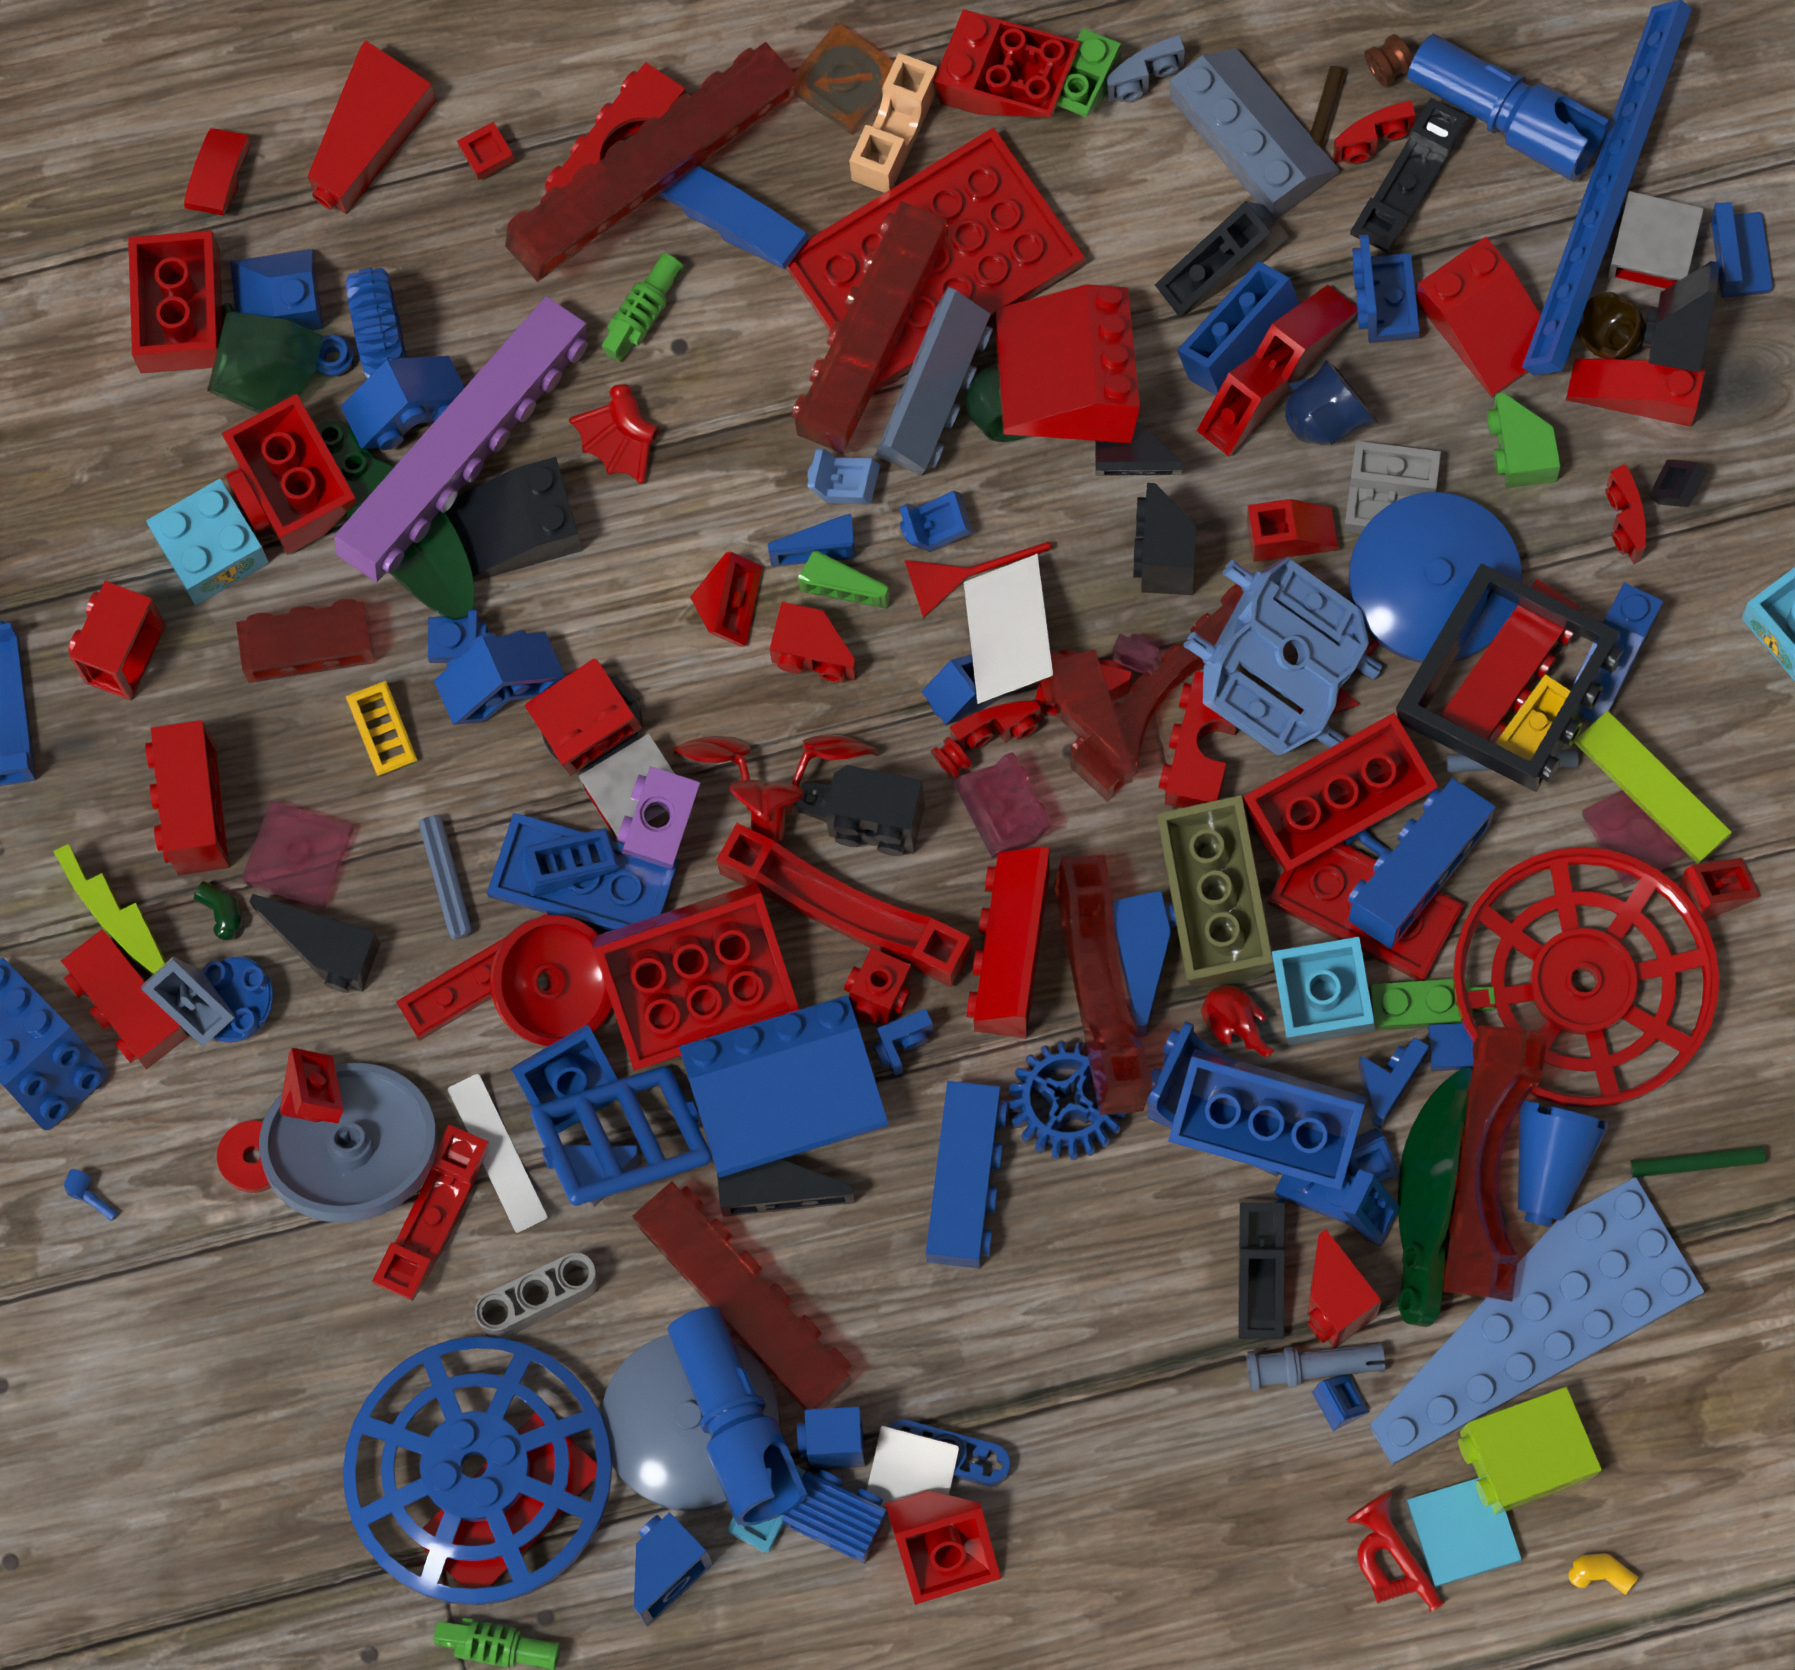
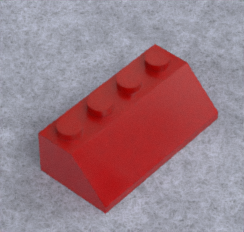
[1243,712,1439,873]
[966,846,1050,1039]

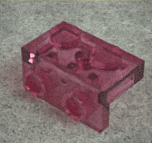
[954,752,1050,858]

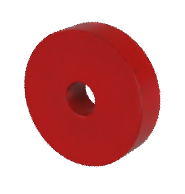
[224,466,271,534]
[217,1121,271,1193]

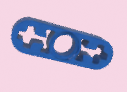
[888,1420,1010,1487]

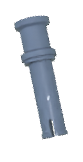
[1246,1342,1385,1392]

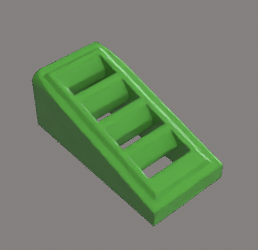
[798,551,891,609]

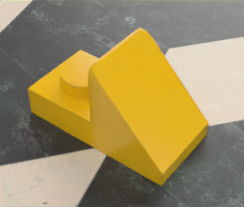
[1495,674,1571,761]

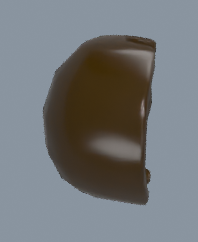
[1577,292,1646,359]

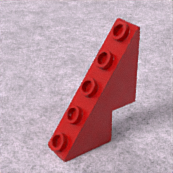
[1196,284,1357,457]

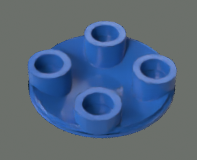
[203,957,273,1043]

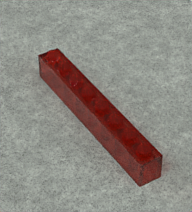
[505,42,798,282]

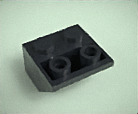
[1133,483,1197,595]

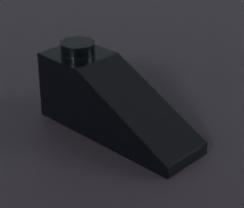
[1154,201,1289,317]
[249,893,380,993]
[717,1159,855,1217]

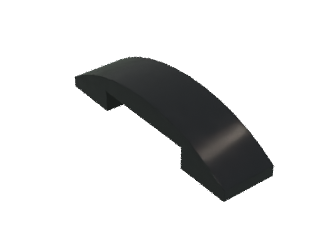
[1350,98,1468,253]

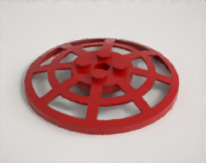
[1453,847,1719,1108]

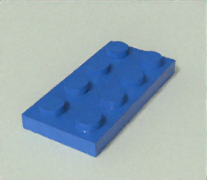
[487,812,680,932]

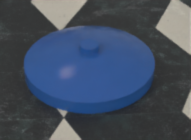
[1348,492,1522,663]

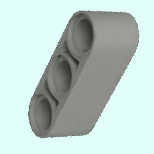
[475,1252,599,1338]

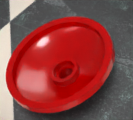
[490,915,612,1047]

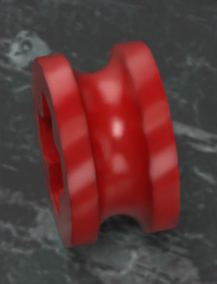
[931,737,972,780]

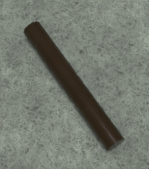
[1310,66,1346,150]

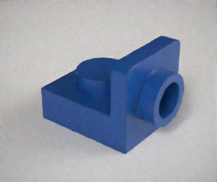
[427,610,489,663]
[873,1008,934,1076]

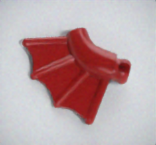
[569,384,659,484]

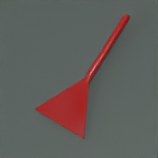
[904,542,1052,619]

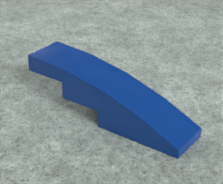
[645,152,809,270]

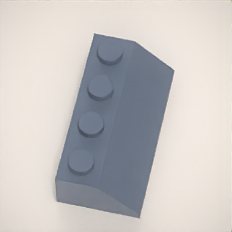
[1169,48,1339,219]
[874,287,993,475]

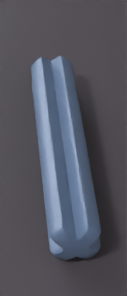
[419,815,473,940]

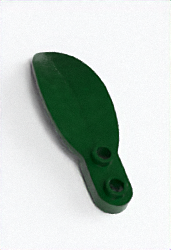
[316,421,475,620]
[1398,1068,1476,1327]

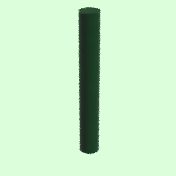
[1630,1146,1766,1178]

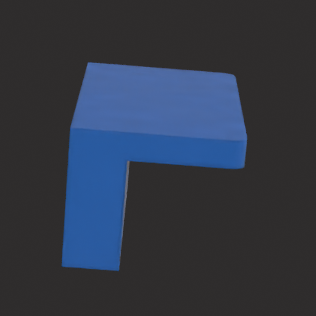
[1710,202,1772,298]

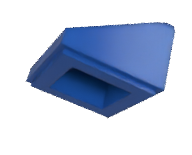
[1347,1128,1400,1183]

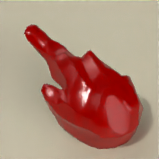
[1201,985,1274,1057]

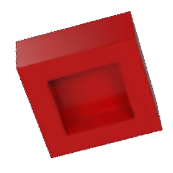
[457,121,515,181]

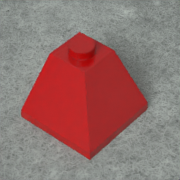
[885,1490,1001,1605]

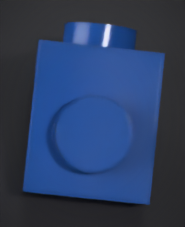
[899,490,973,552]

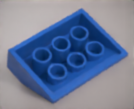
[679,995,889,1178]

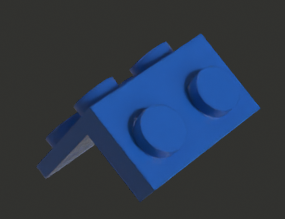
[1352,234,1420,343]

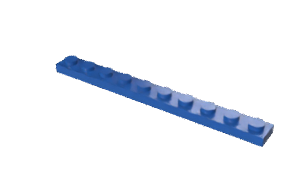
[1522,0,1692,376]

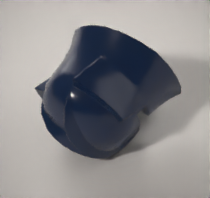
[1285,359,1378,446]

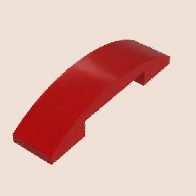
[372,1124,489,1301]

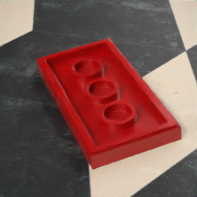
[1267,843,1464,981]
[418,1412,597,1589]

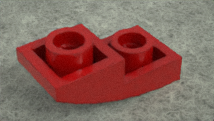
[1333,100,1415,164]
[184,128,251,216]
[1605,464,1646,564]
[949,701,1041,751]

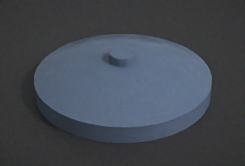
[259,1063,437,1222]
[601,1334,780,1511]

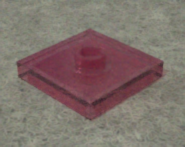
[241,801,354,909]

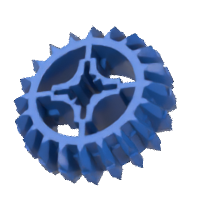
[346,268,407,378]
[1008,1041,1127,1160]

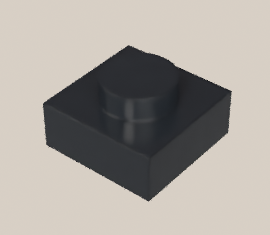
[1649,459,1708,507]

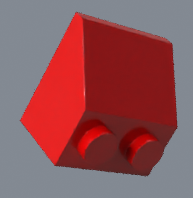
[1306,1229,1381,1349]

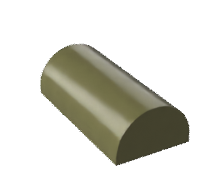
[1157,795,1274,987]

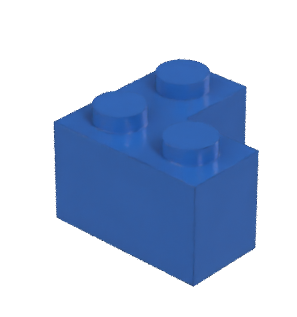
[340,356,465,450]
[434,630,565,725]

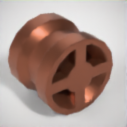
[1364,34,1413,87]

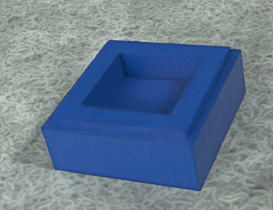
[1428,1023,1476,1071]

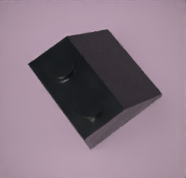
[1642,261,1719,372]

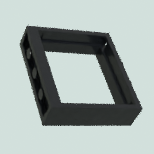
[1396,563,1624,792]

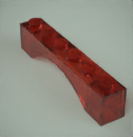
[1070,584,1244,802]
[1054,854,1152,1115]
[1443,1025,1547,1302]

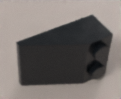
[445,457,583,582]

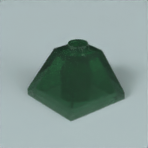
[207,312,323,413]

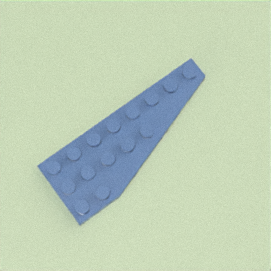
[1369,1177,1704,1466]

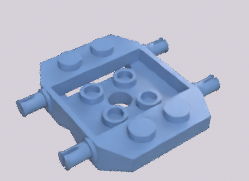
[1184,557,1382,755]

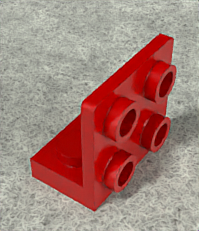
[525,659,642,776]

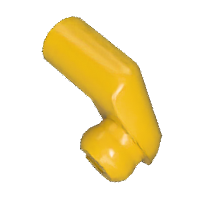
[1568,1553,1639,1595]

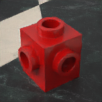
[844,948,911,1025]

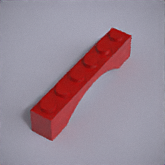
[716,823,971,988]

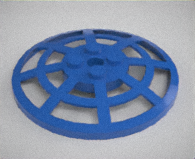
[343,1336,613,1606]

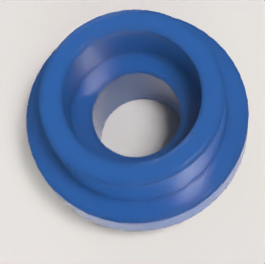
[311,335,354,377]

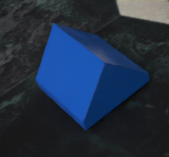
[1312,1375,1369,1431]

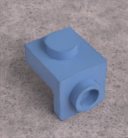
[808,449,880,504]

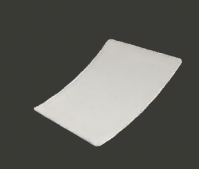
[867,1426,959,1508]

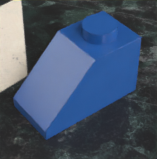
[921,654,1010,725]

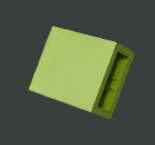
[1458,1386,1602,1515]

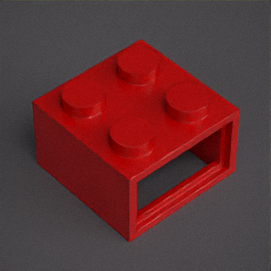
[68,581,166,701]

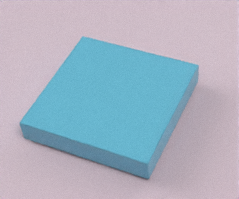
[1406,1478,1522,1588]

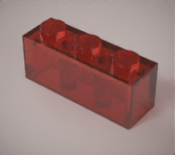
[236,599,376,683]

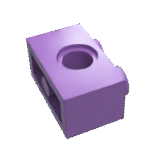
[617,766,700,870]

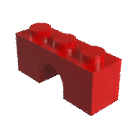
[1158,671,1237,808]

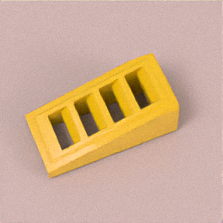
[346,681,418,777]

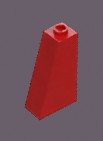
[308,40,437,214]

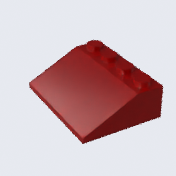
[994,284,1140,443]
[590,883,799,1071]

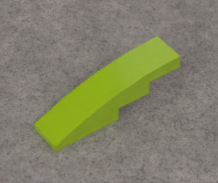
[53,843,166,976]

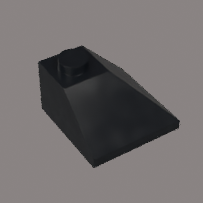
[1095,421,1182,476]

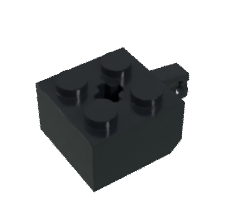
[797,765,925,856]

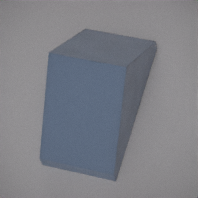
[141,957,235,1047]

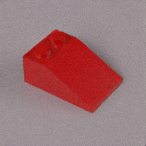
[1416,236,1541,398]

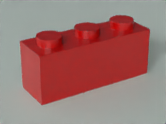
[61,929,188,1070]

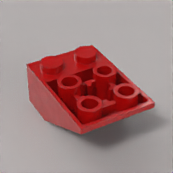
[933,9,1081,117]

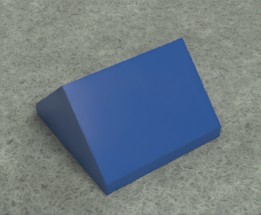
[511,1024,618,1133]

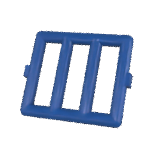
[530,1066,712,1206]

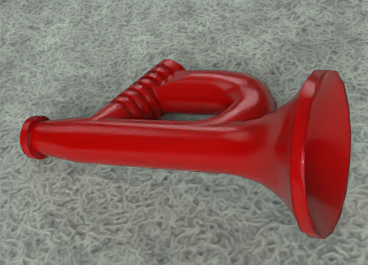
[1346,1490,1445,1612]

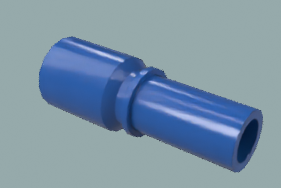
[1407,33,1609,182]
[667,1306,808,1526]

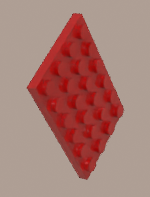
[786,127,1085,393]

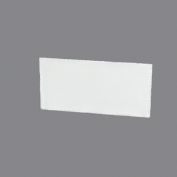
[964,554,1053,704]

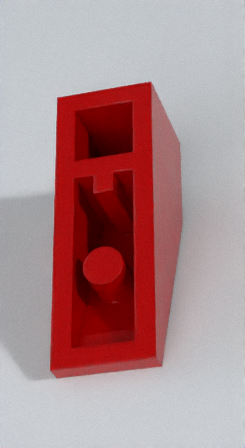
[1566,358,1705,427]

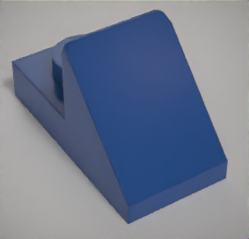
[1358,1037,1429,1129]

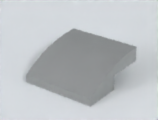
[1344,441,1441,534]

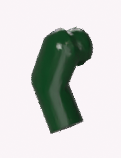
[194,881,243,941]

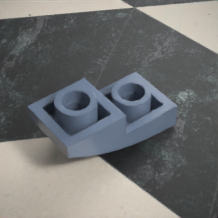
[1106,35,1185,103]

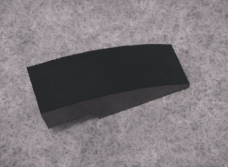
[1238,1199,1285,1339]

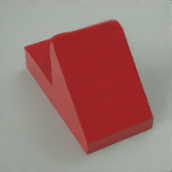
[280,1047,344,1124]

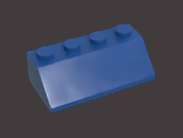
[1168,1049,1366,1190]

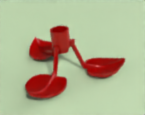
[673,734,878,842]

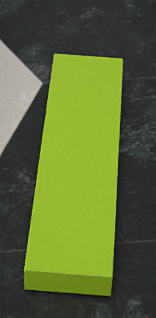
[1575,710,1732,864]

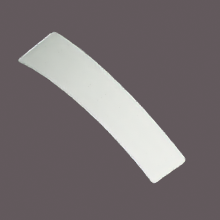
[448,1074,547,1233]

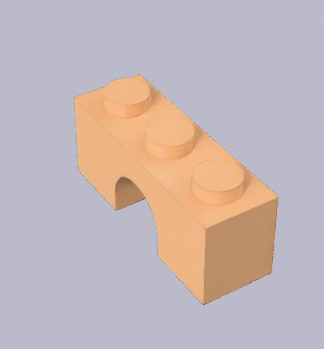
[849,52,937,193]

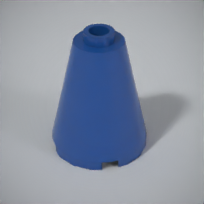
[1518,1100,1609,1227]

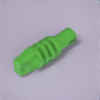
[602,253,684,362]
[433,1618,561,1670]

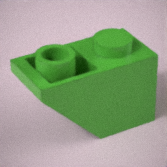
[1057,28,1121,118]
[1487,393,1560,488]

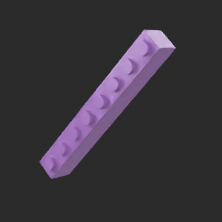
[334,296,588,583]

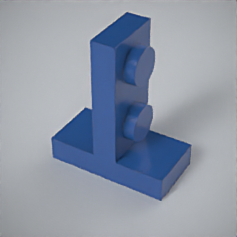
[1274,1169,1400,1246]

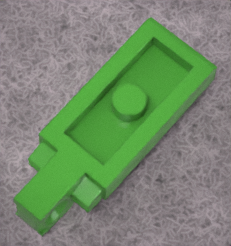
[1370,979,1495,1031]

